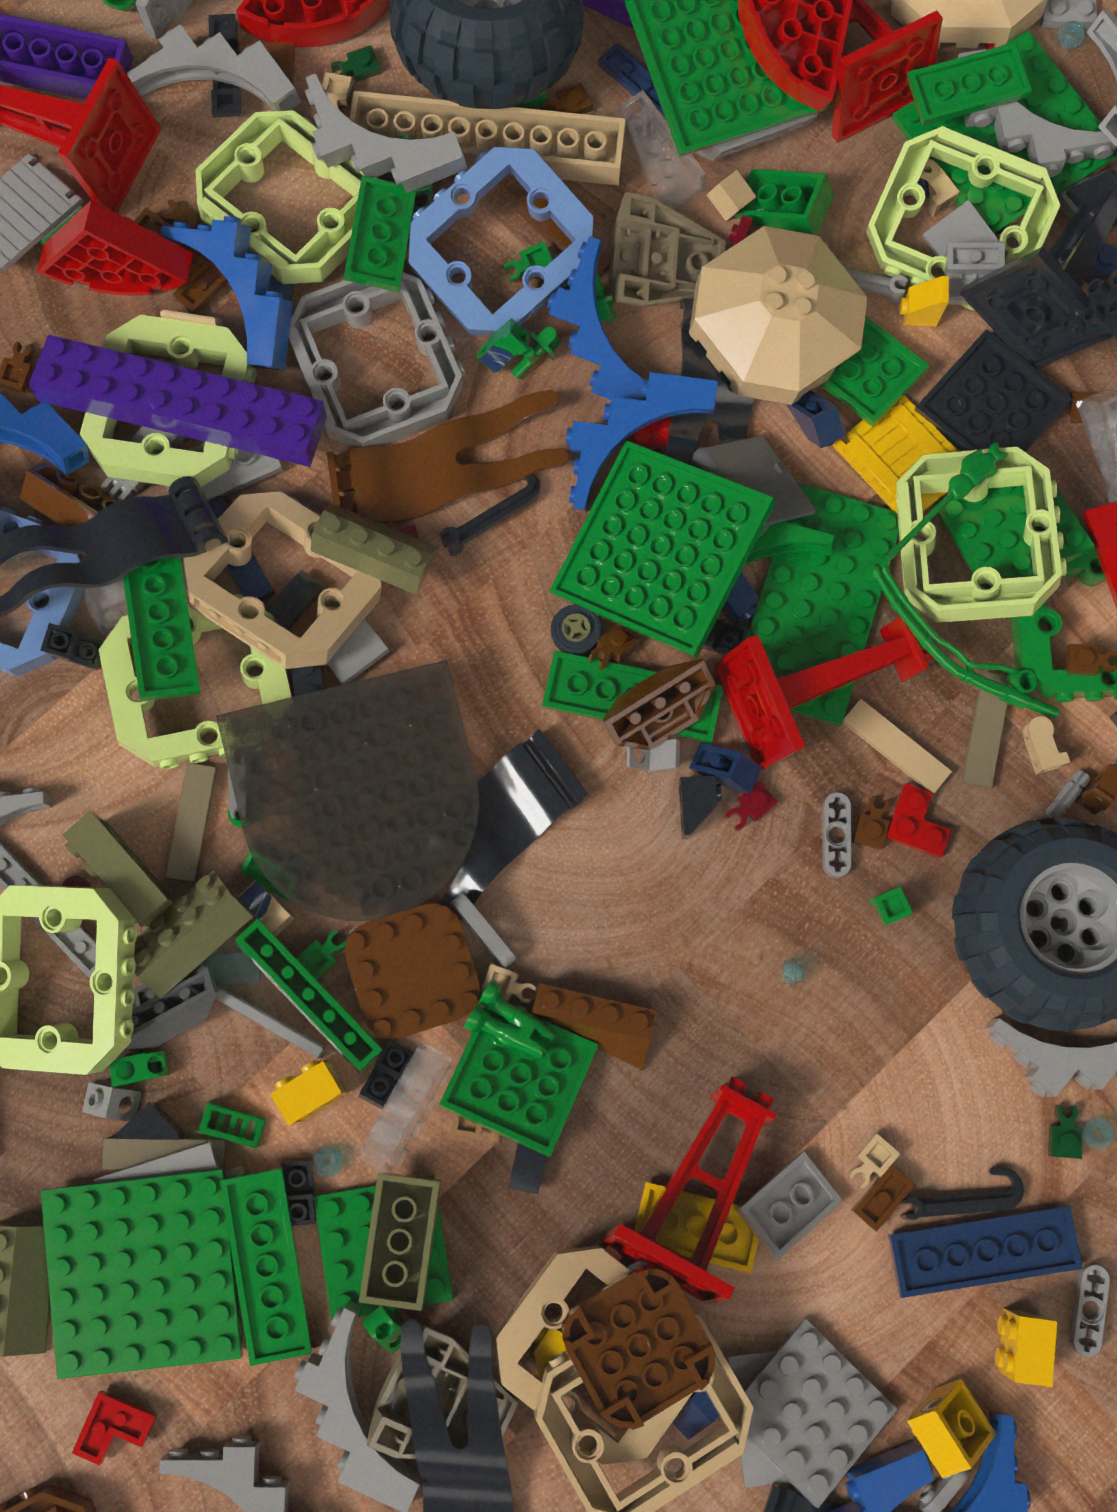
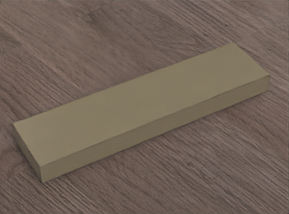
[961,671,1007,789]
[165,763,217,883]
[102,1138,227,1170]

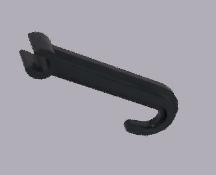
[440,474,540,556]
[900,1167,1024,1220]

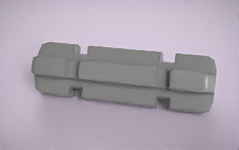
[1045,770,1090,818]

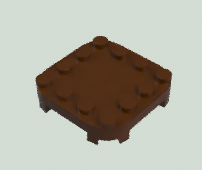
[345,903,480,1039]
[562,1266,717,1430]

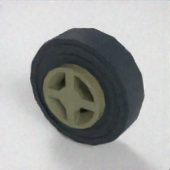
[551,605,602,656]

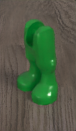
[463,979,556,1059]

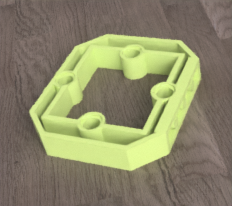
[195,110,377,284]
[866,126,1060,311]
[80,315,256,487]
[896,447,1066,623]
[98,594,293,769]
[0,885,137,1075]

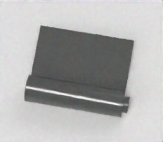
[690,435,816,538]

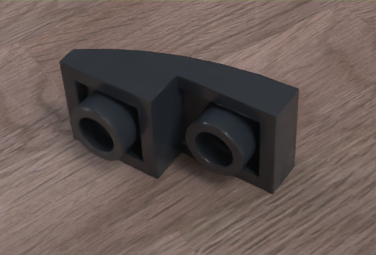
[266,570,326,630]
[702,619,754,655]
[40,623,103,670]
[358,1039,416,1111]
[508,1143,546,1195]
[281,1157,316,1226]

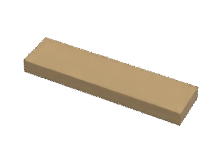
[843,699,952,795]

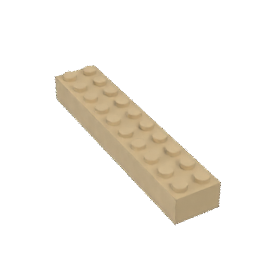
[350,91,626,186]

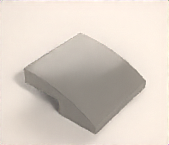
[135,0,192,40]
[945,242,1005,305]
[327,619,390,686]

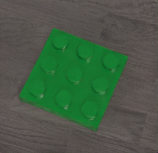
[820,316,930,427]

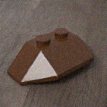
[602,659,716,750]

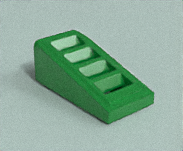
[197,1102,266,1149]

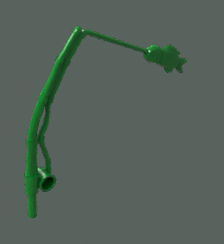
[871,442,1059,719]

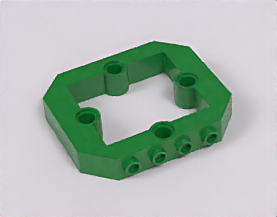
[1010,548,1117,703]

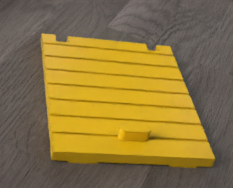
[832,395,958,513]

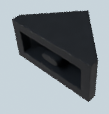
[117,1102,184,1140]

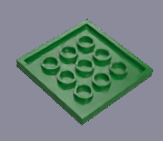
[934,458,1094,589]
[439,1008,598,1157]
[314,1175,454,1322]

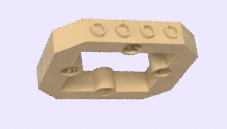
[184,491,382,669]
[495,1245,692,1465]
[534,1310,754,1512]

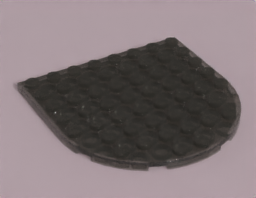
[216,660,479,922]

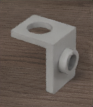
[626,739,680,772]
[82,1082,142,1121]

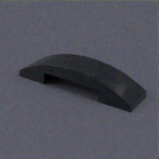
[208,14,241,118]

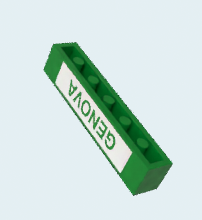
[235,919,382,1074]

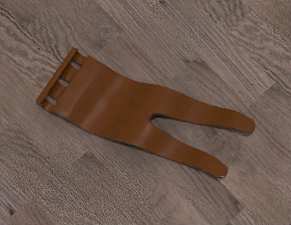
[326,390,568,523]

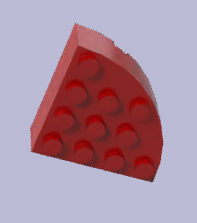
[236,0,390,48]
[738,0,853,111]
[37,200,193,296]

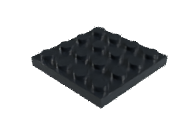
[914,329,1073,452]

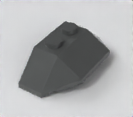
[125,966,217,1049]

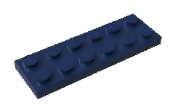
[888,1205,1083,1298]

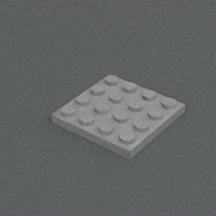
[744,1319,897,1508]

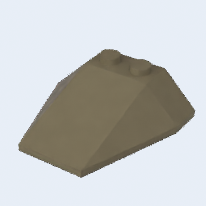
[608,192,726,307]
[367,1325,518,1459]

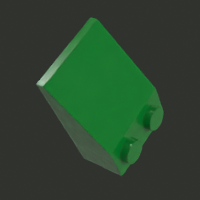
[734,169,834,236]

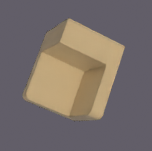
[707,170,756,221]

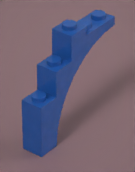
[161,216,293,370]
[547,236,646,401]
[566,372,718,511]
[0,393,90,475]
[948,1412,1031,1512]
[829,1441,934,1512]

